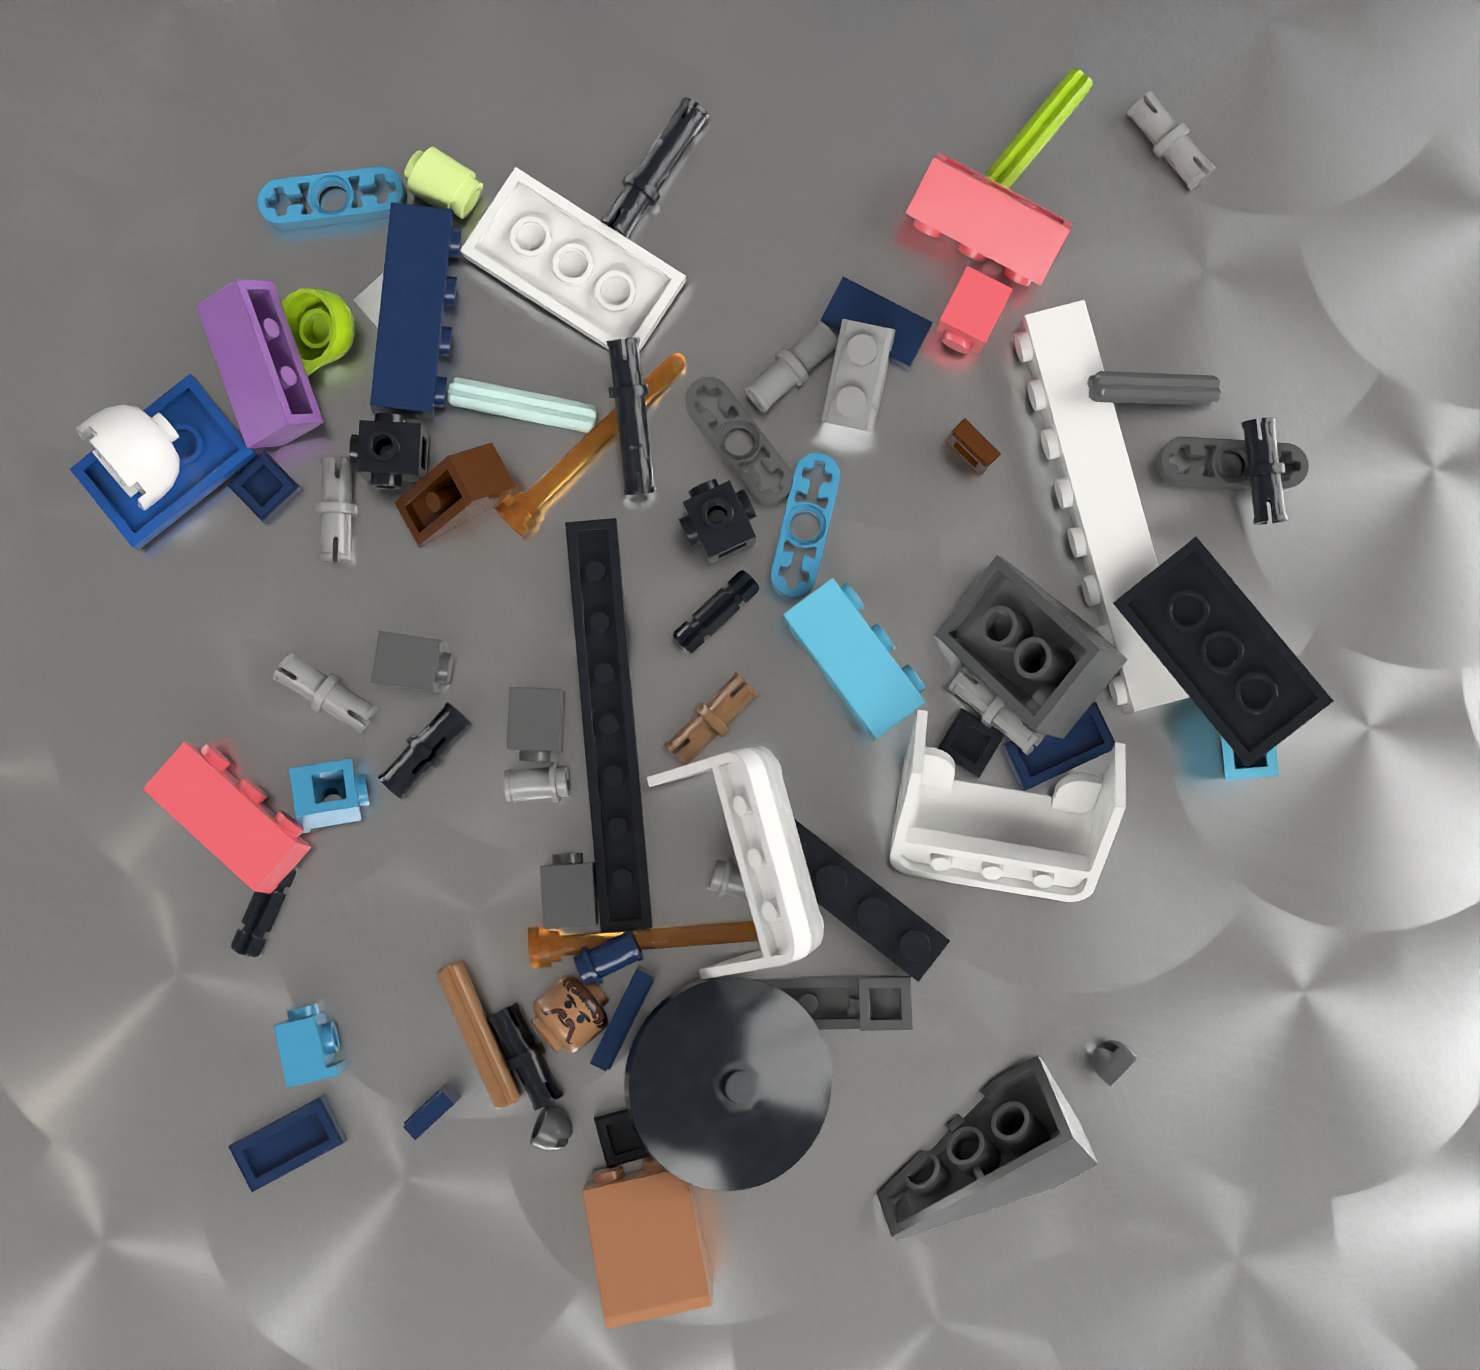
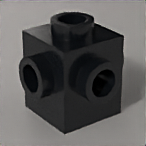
[349,413,429,490]
[678,479,756,564]

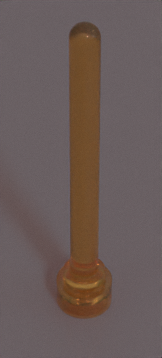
[494,353,686,538]
[528,921,759,969]

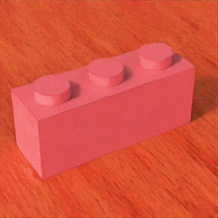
[906,152,1074,286]
[143,742,311,894]

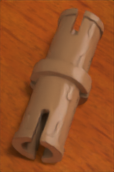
[664,672,759,765]

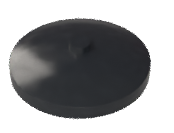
[624,976,832,1191]

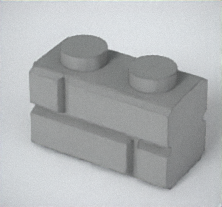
[821,319,896,432]

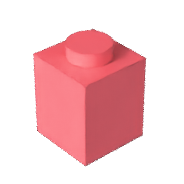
[935,266,1013,354]

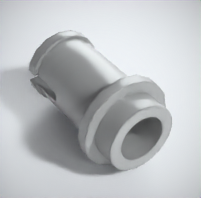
[504,761,571,803]
[709,858,748,901]

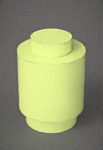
[404,146,483,219]

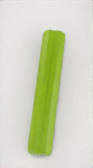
[984,68,1093,189]

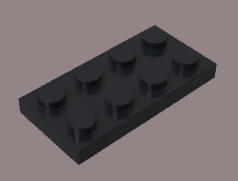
[1113,536,1334,768]

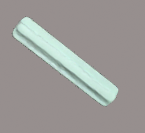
[448,377,598,433]

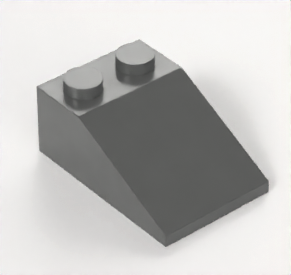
[935,555,1128,739]

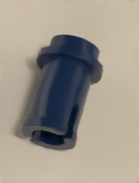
[574,929,644,985]

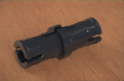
[1241,417,1288,525]
[377,702,472,800]
[487,1002,564,1111]

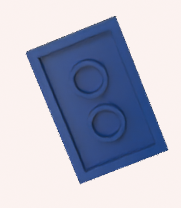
[70,373,258,550]

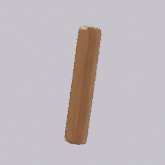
[436,961,521,1109]

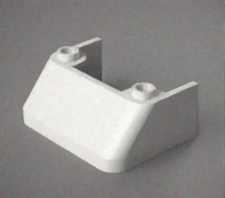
[890,709,1126,902]
[647,746,824,980]

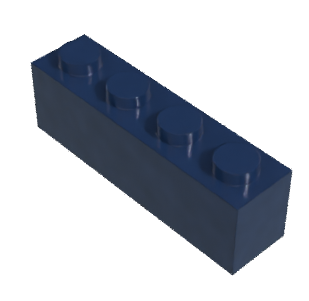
[370,202,462,421]

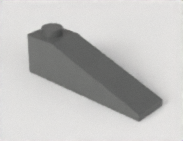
[877,1055,1098,1241]

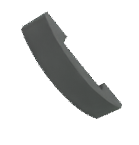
[752,976,913,1031]

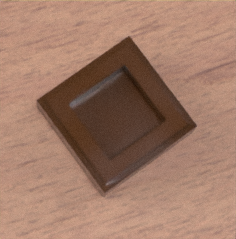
[947,418,1001,475]

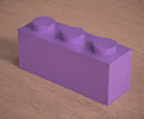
[196,279,324,448]

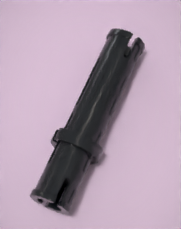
[600,97,710,238]
[606,337,657,495]

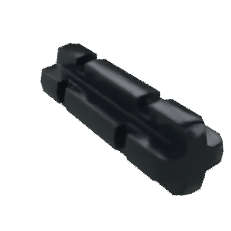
[673,570,759,654]
[231,867,297,958]

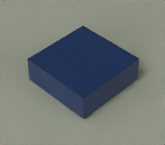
[227,450,302,524]
[403,1084,461,1140]

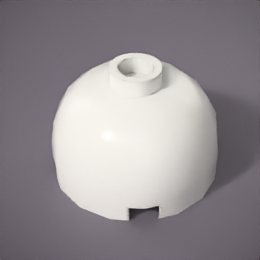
[75,405,180,511]

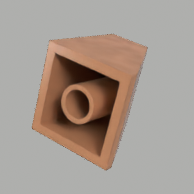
[583,1158,713,1329]

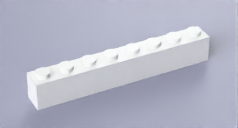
[1014,300,1189,714]

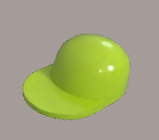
[281,288,355,377]

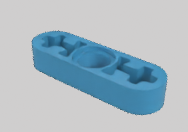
[257,166,407,231]
[770,453,840,600]

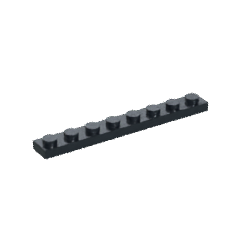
[565,518,653,933]

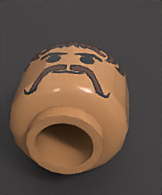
[531,975,610,1053]

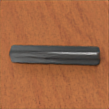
[1087,371,1222,405]

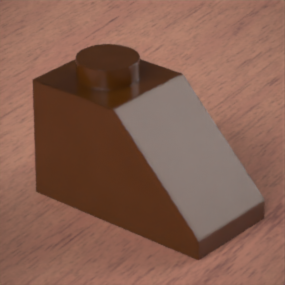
[394,442,516,546]

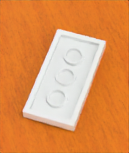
[460,167,686,360]

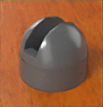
[1092,1040,1138,1086]
[530,1105,574,1151]

